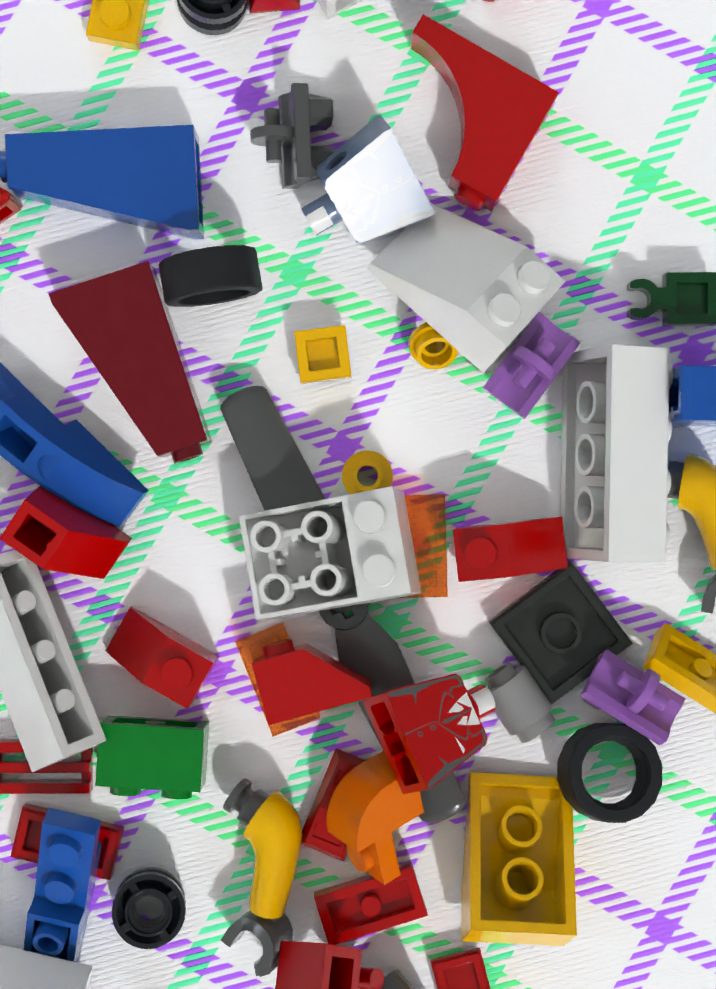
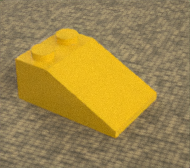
[461,772,577,946]

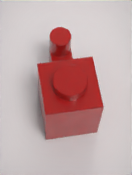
[275,941,384,989]

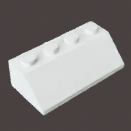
[560,344,673,562]

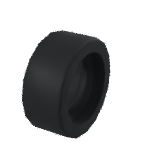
[158,245,263,307]
[557,723,662,823]

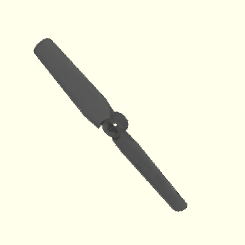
[220,385,466,823]

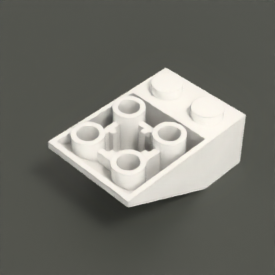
[239,486,422,620]

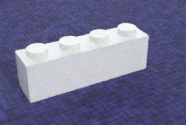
[0,550,107,772]

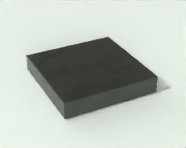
[488,561,633,704]

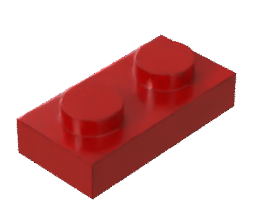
[314,861,428,945]

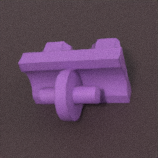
[482,312,581,419]
[580,649,686,746]

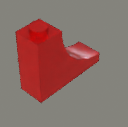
[411,14,559,212]

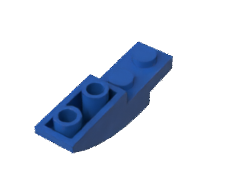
[0,362,149,527]
[23,808,102,963]

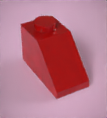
[453,516,568,582]
[105,606,220,709]
[251,638,373,725]

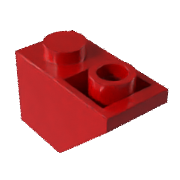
[0,486,132,579]

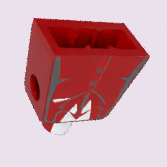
[362,674,496,794]

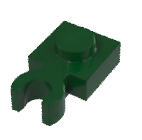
[626,272,716,327]

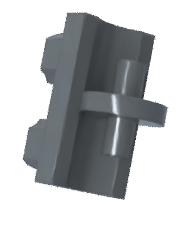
[250,83,334,189]

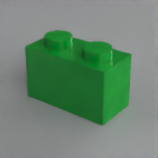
[95,715,210,799]

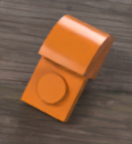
[327,750,424,885]

